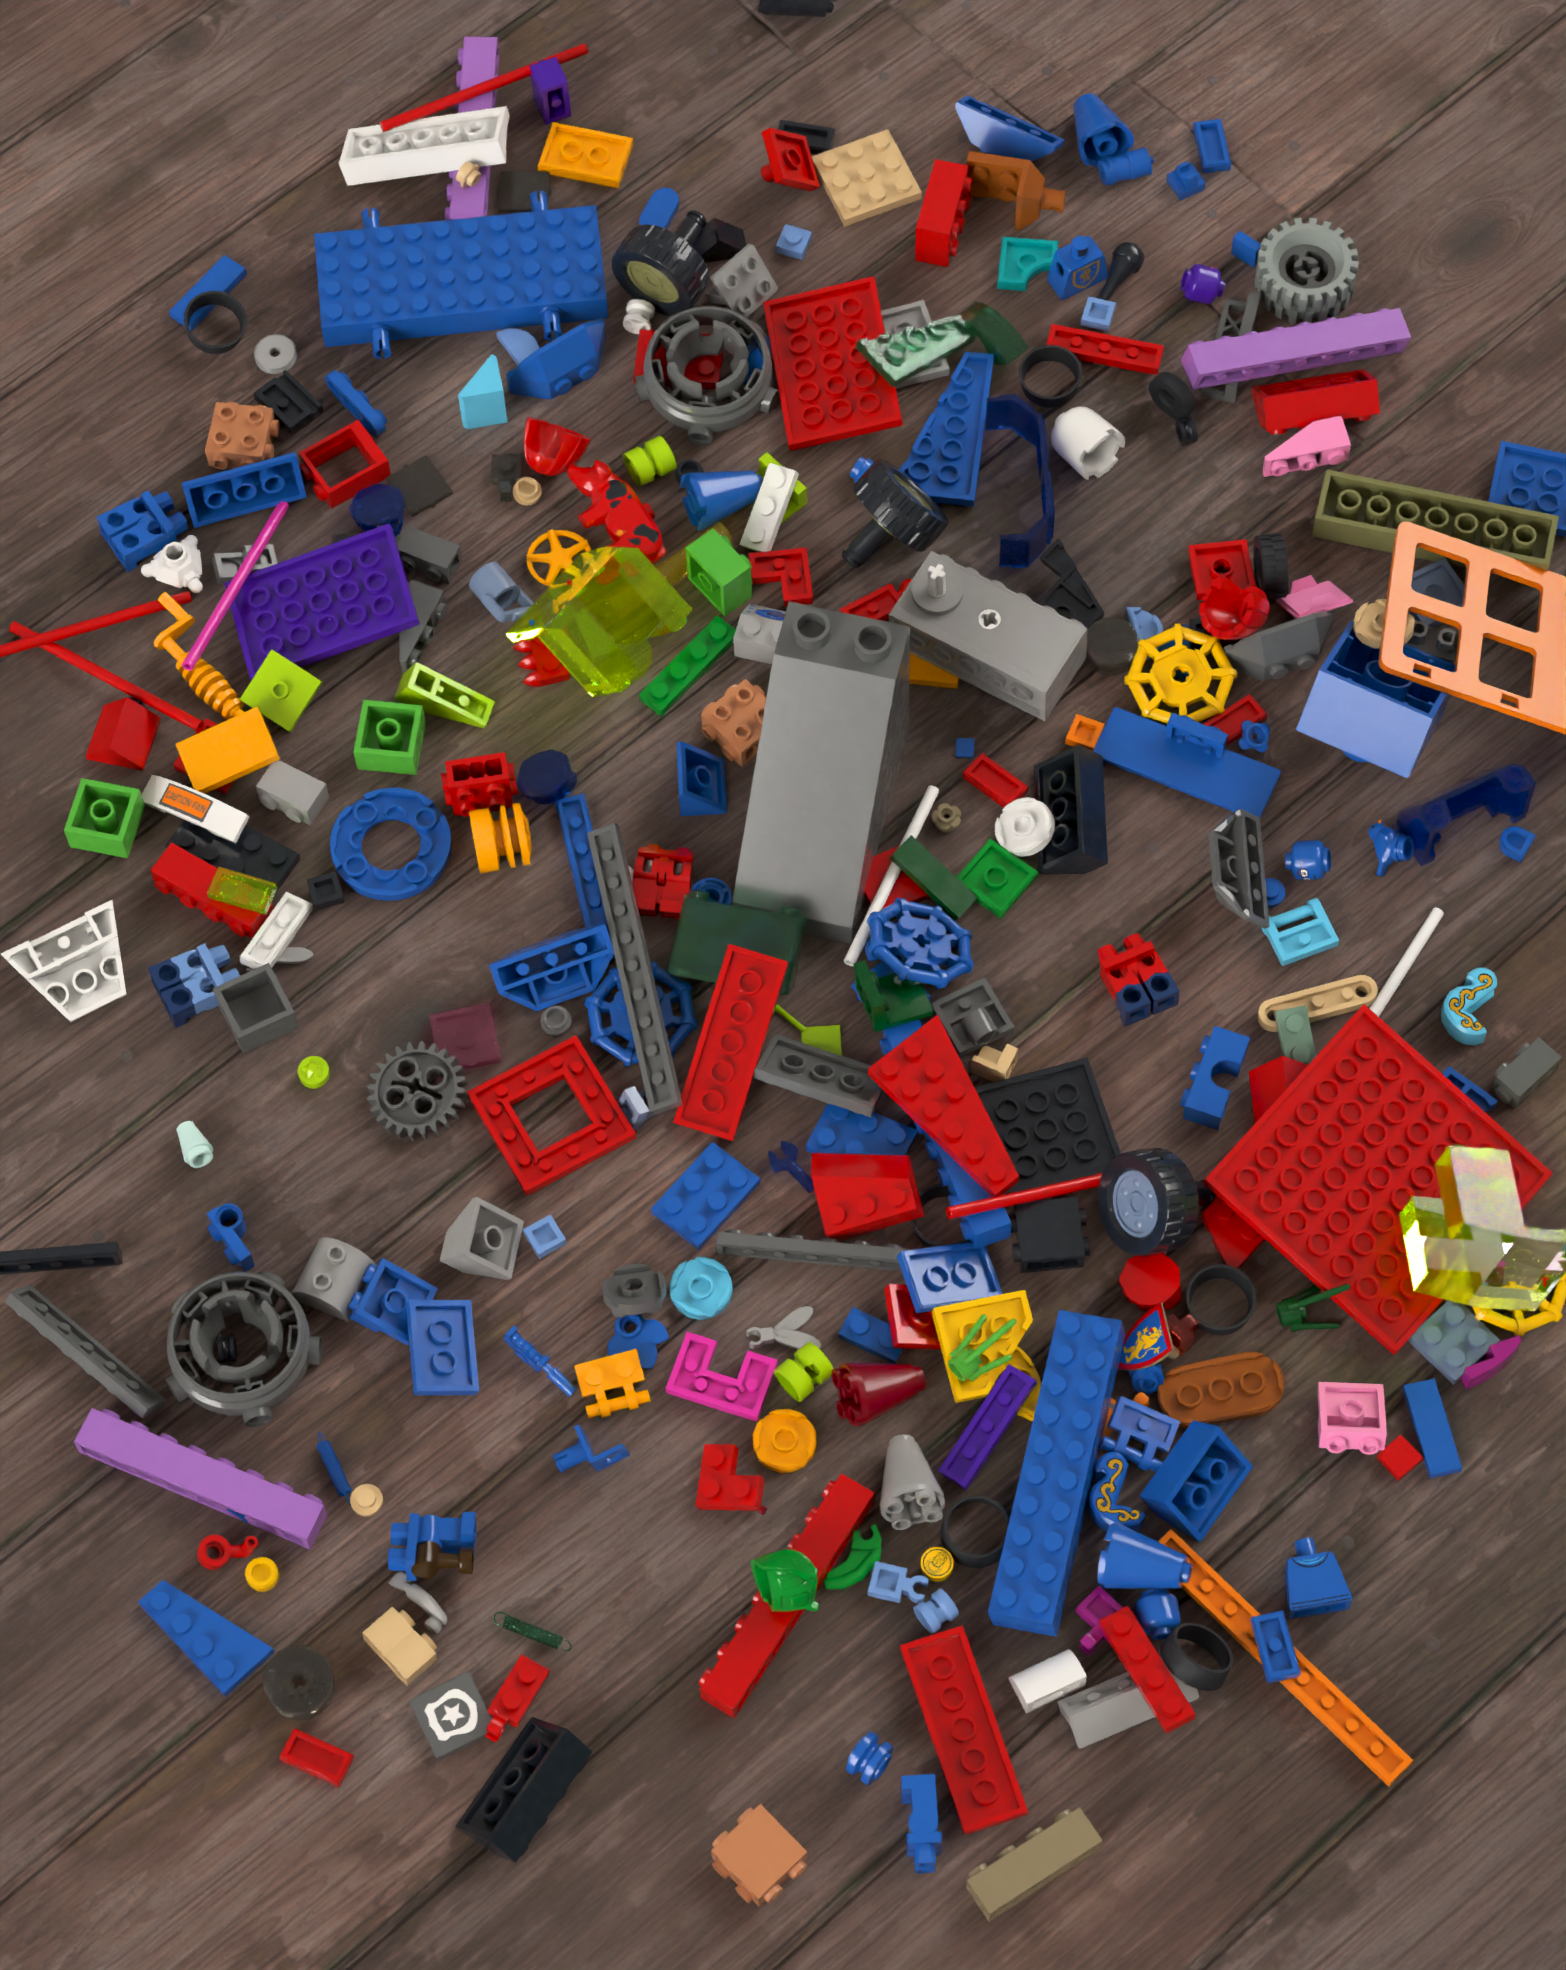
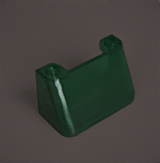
[668,889,807,995]

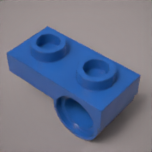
[206,1203,255,1272]

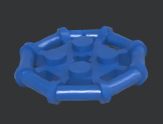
[867,897,974,989]
[584,961,698,1067]

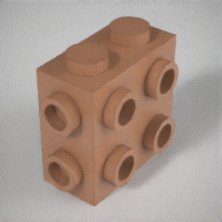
[205,402,279,470]
[701,679,766,767]
[711,1804,808,1906]

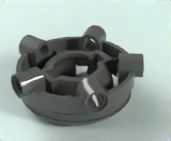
[635,306,779,446]
[164,1271,323,1427]

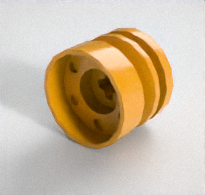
[469,802,532,874]

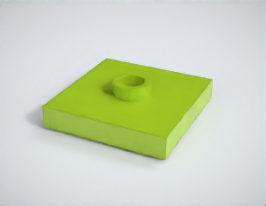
[240,649,323,732]

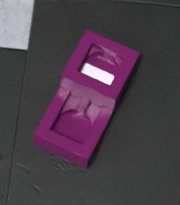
[1461,1335,1522,1390]

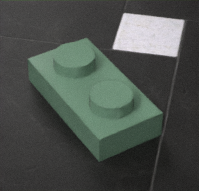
[1274,1005,1316,1065]

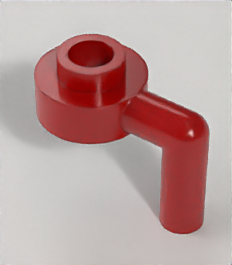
[197,1535,258,1570]

